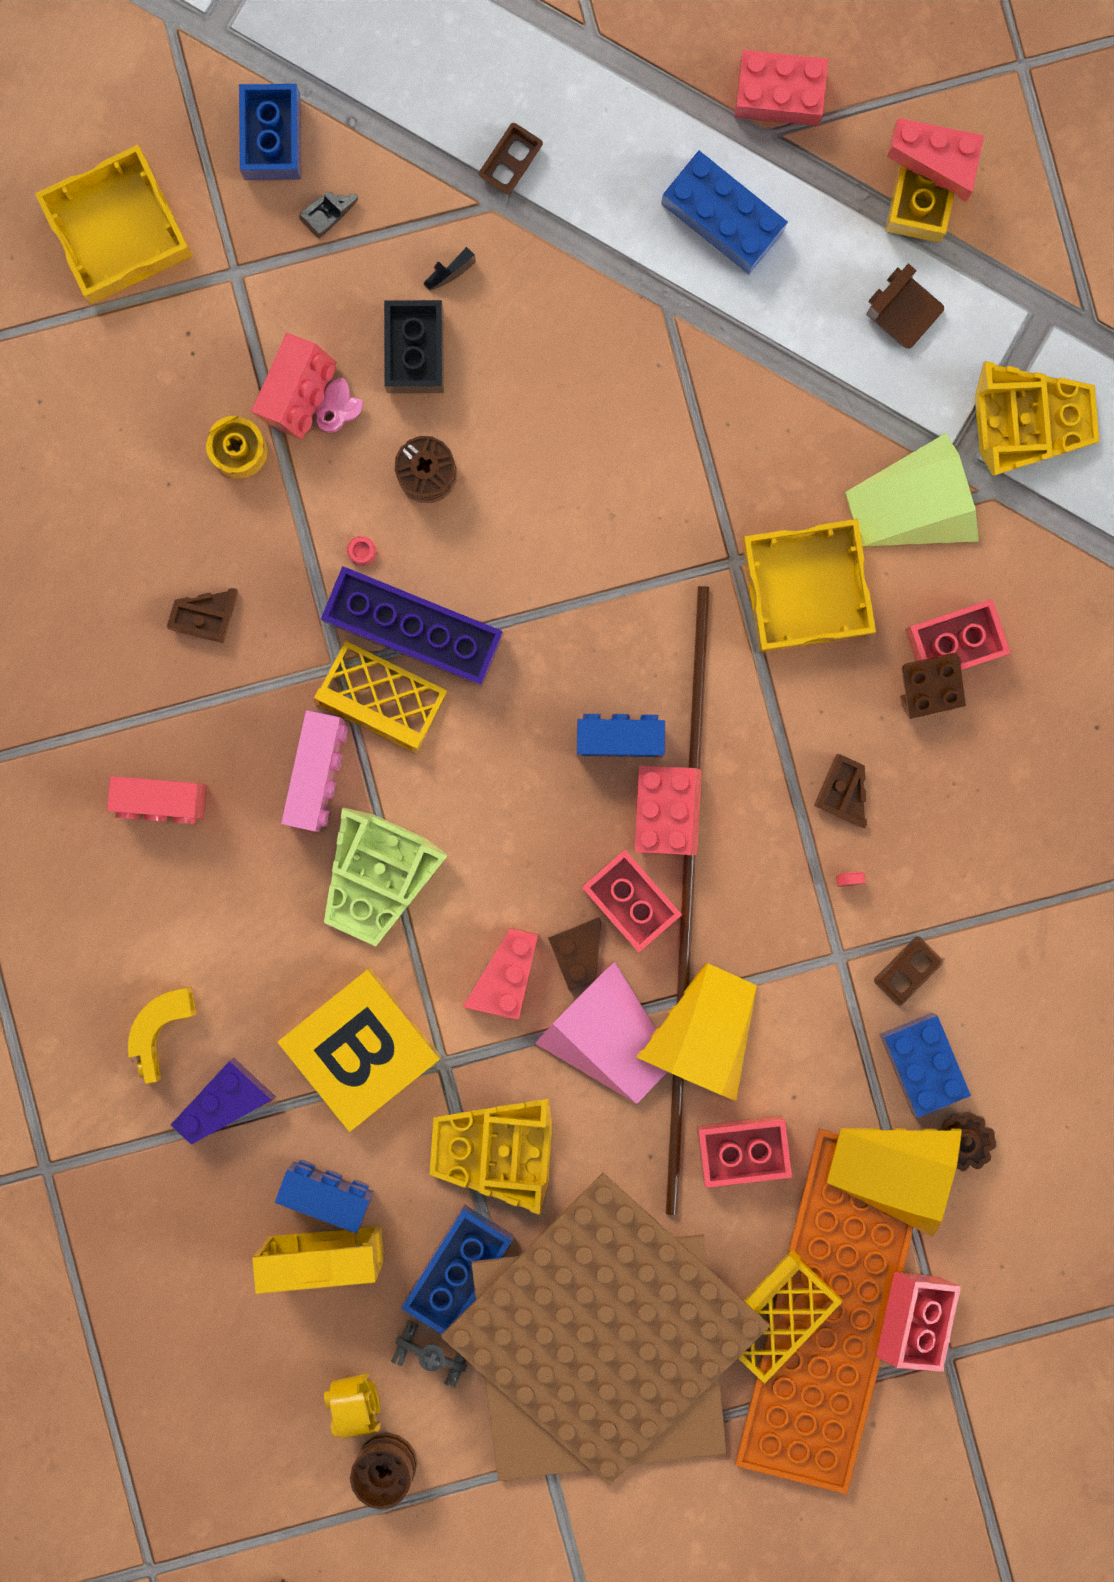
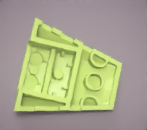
[845,433,979,547]
[324,808,448,946]

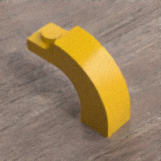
[128,986,196,1084]

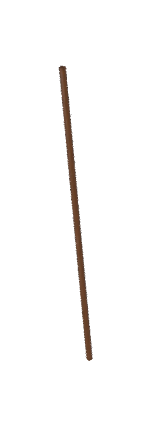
[666,586,709,1215]

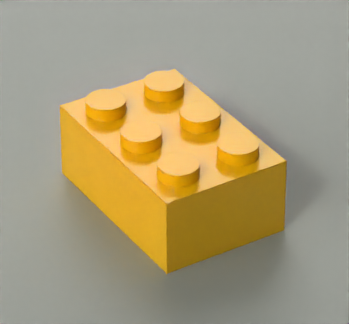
[885,164,954,243]

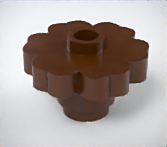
[942,1112,996,1171]

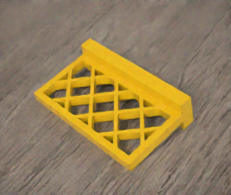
[314,640,447,754]
[738,1249,843,1384]

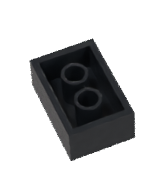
[384,300,444,393]

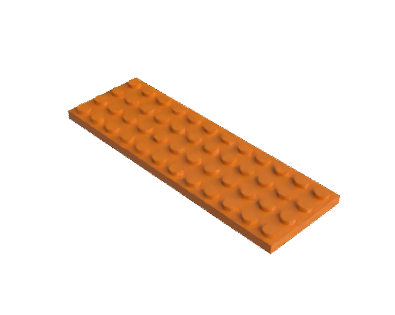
[735,1128,914,1494]

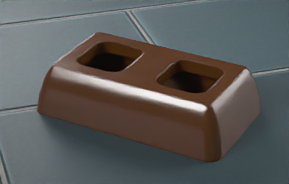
[479,123,543,195]
[874,936,943,1006]

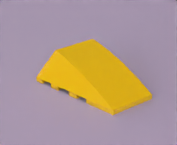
[975,361,1100,476]
[636,963,757,1101]
[429,1098,552,1215]
[827,1128,962,1237]

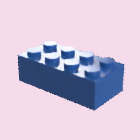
[661,150,788,274]
[401,1204,513,1334]

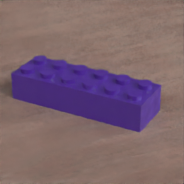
[321,566,504,687]

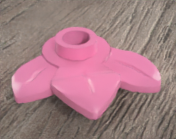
[314,378,363,433]

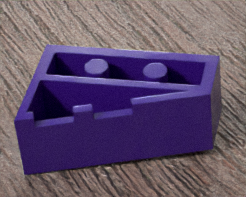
[171,1058,276,1145]

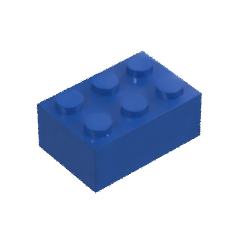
[239,84,301,180]
[577,714,665,757]
[879,1013,971,1118]
[275,1160,374,1234]

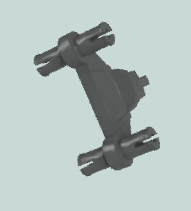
[391,1320,467,1388]

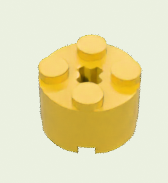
[206,416,268,479]
[324,1373,381,1439]

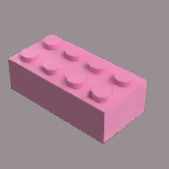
[281,710,349,832]

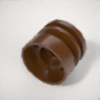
[394,436,457,503]
[350,1433,417,1509]

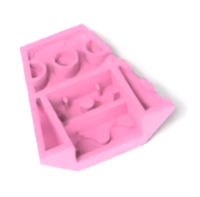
[535,962,667,1104]

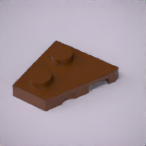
[167,588,238,643]
[814,754,867,828]
[548,917,601,991]

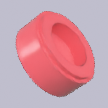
[347,536,376,566]
[836,872,866,887]

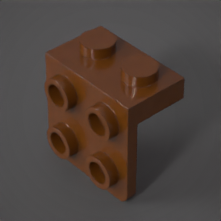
[866,263,944,349]
[900,653,966,719]

